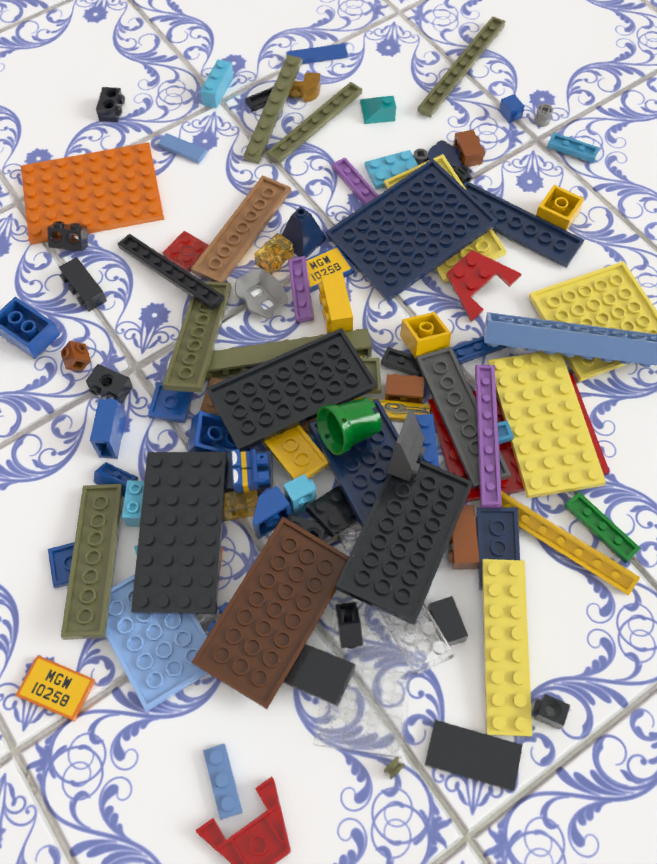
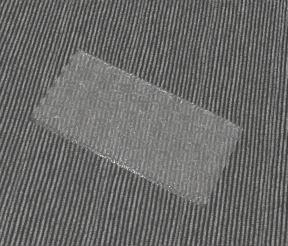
[313,590,416,758]

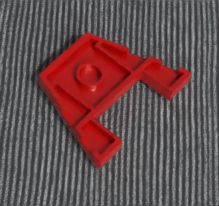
[446,250,522,322]
[195,777,292,864]

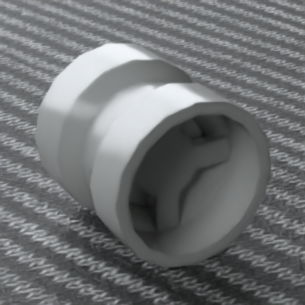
[534,103,553,127]

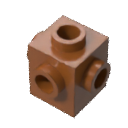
[61,341,91,372]

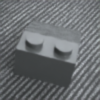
[387,409,426,481]

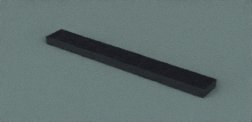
[117,234,225,310]

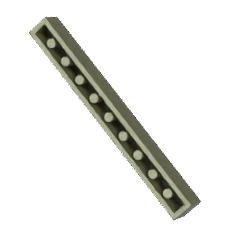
[205,328,372,381]

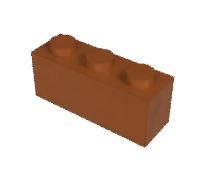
[448,505,480,570]

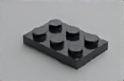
[305,485,358,538]

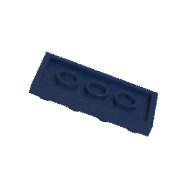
[476,507,520,590]

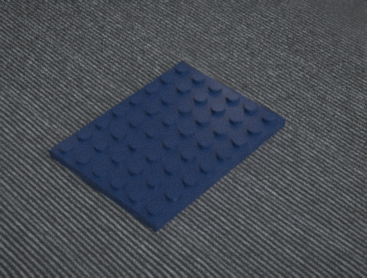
[325,159,498,302]

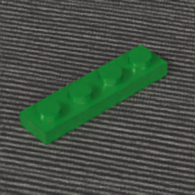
[564,492,641,564]

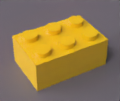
[318,273,353,334]

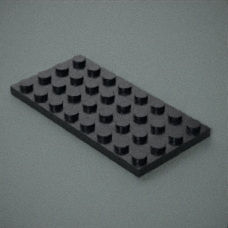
[206,328,378,452]
[131,452,227,614]
[334,458,473,625]

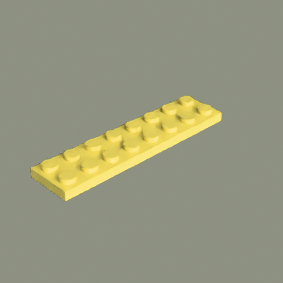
[482,559,532,737]

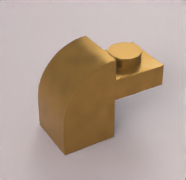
[288,72,321,102]

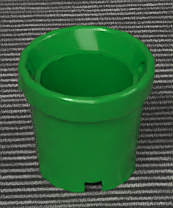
[317,397,382,456]

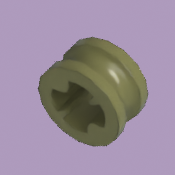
[383,757,405,780]

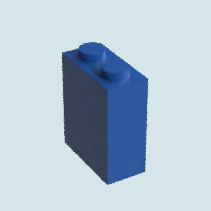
[90,398,126,459]

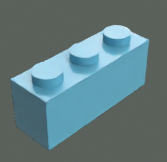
[200,59,234,109]

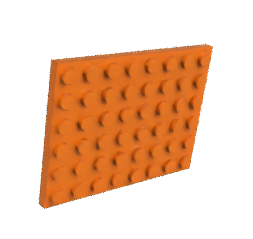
[21,142,165,245]

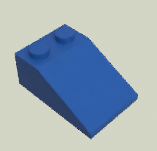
[187,411,250,452]

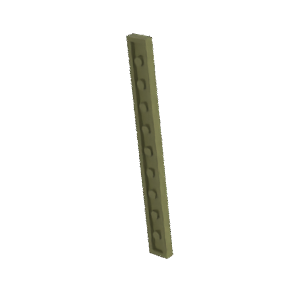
[417,16,506,118]

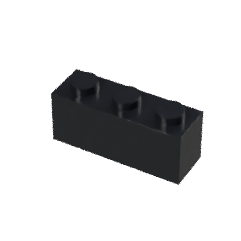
[59,257,107,312]

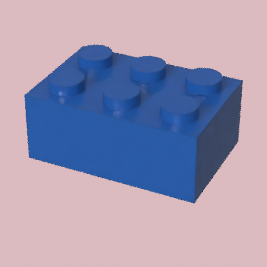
[0,297,60,359]

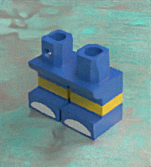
[231,449,270,493]

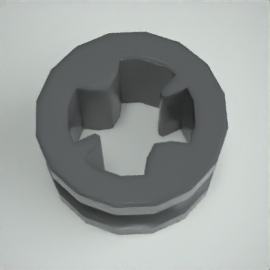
[413,148,428,165]

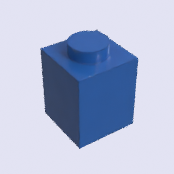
[499,94,525,123]

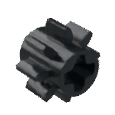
[453,164,472,184]

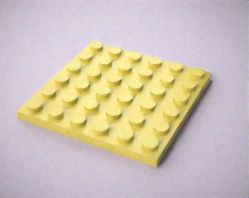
[529,261,657,382]

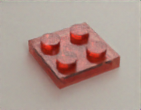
[162,230,209,273]

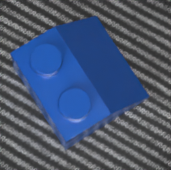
[252,485,291,540]

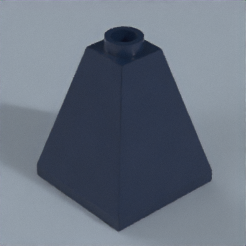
[279,207,326,258]

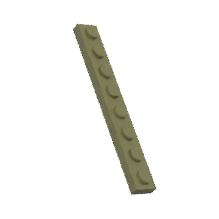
[243,55,303,164]
[266,82,362,164]

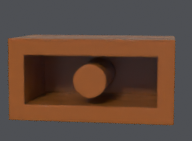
[453,129,485,167]
[385,374,424,404]

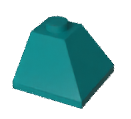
[360,95,396,124]

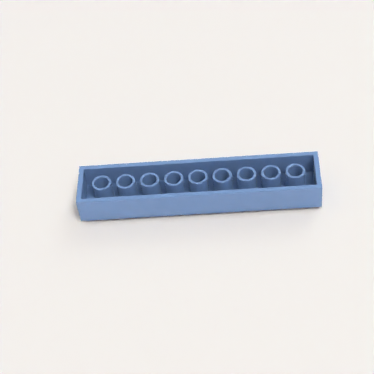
[483,312,657,367]

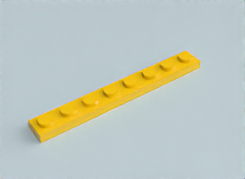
[501,491,640,596]

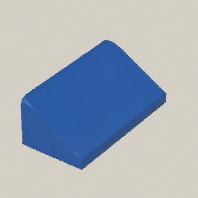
[94,462,139,497]

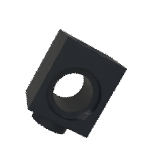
[533,694,570,730]

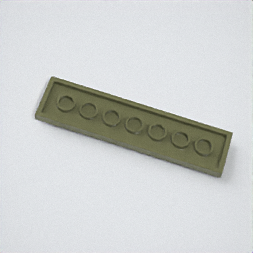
[162,281,231,393]
[60,484,123,640]

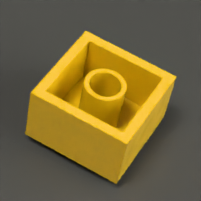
[536,185,585,231]
[400,312,451,359]

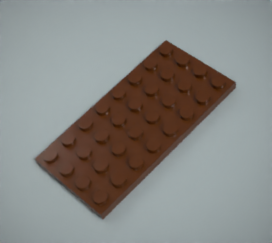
[191,517,349,710]

